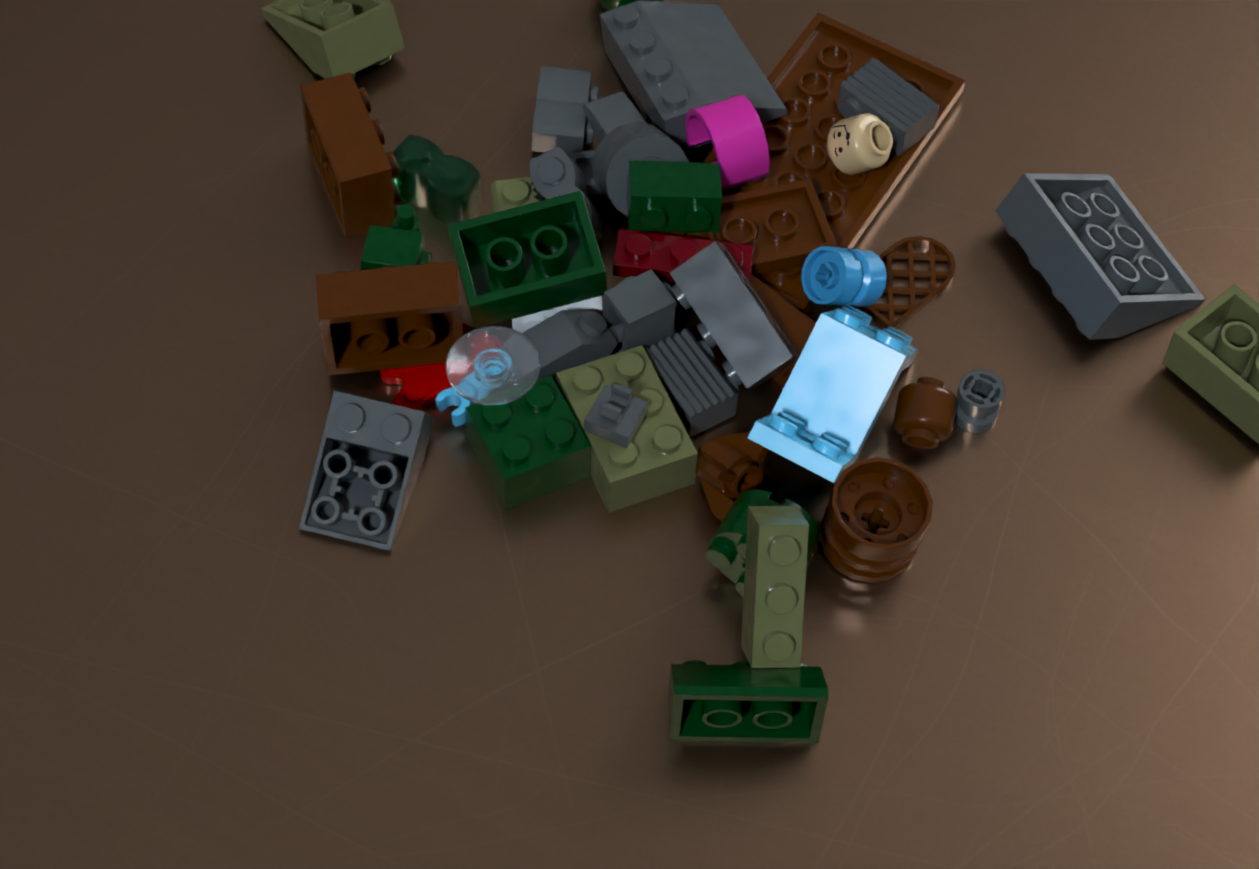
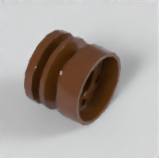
[819,457,933,583]

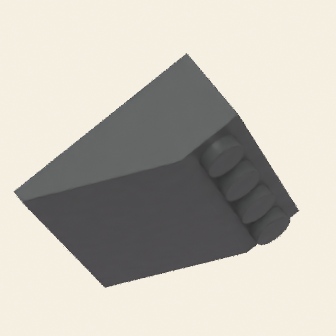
[600,0,787,152]
[995,173,1205,340]

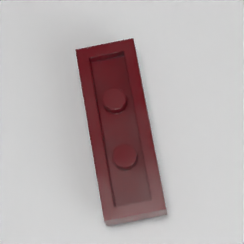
[613,229,754,283]

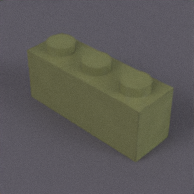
[741,506,809,668]

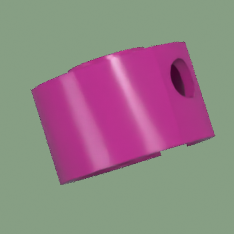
[685,94,770,192]

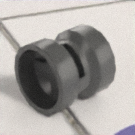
[955,370,1005,433]

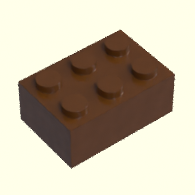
[300,72,401,238]
[316,261,466,375]

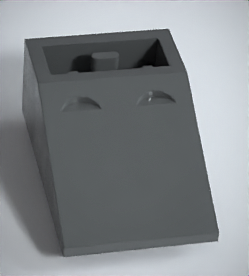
[299,390,434,551]

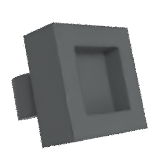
[584,383,648,448]

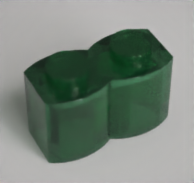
[392,135,481,225]

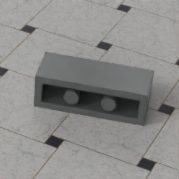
[670,241,799,389]

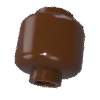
[893,377,957,449]

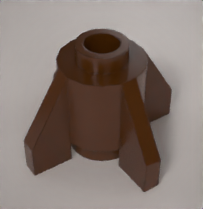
[696,432,780,521]

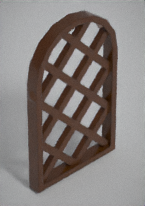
[860,236,956,329]

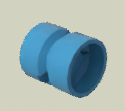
[801,246,887,308]

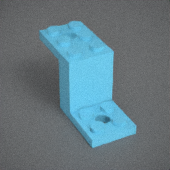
[748,305,919,483]

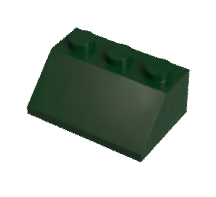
[669,660,828,743]

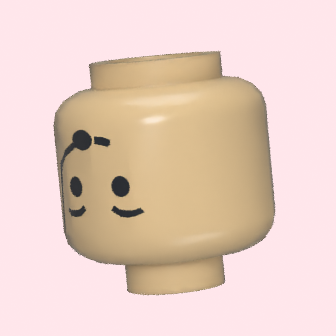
[827,113,893,175]

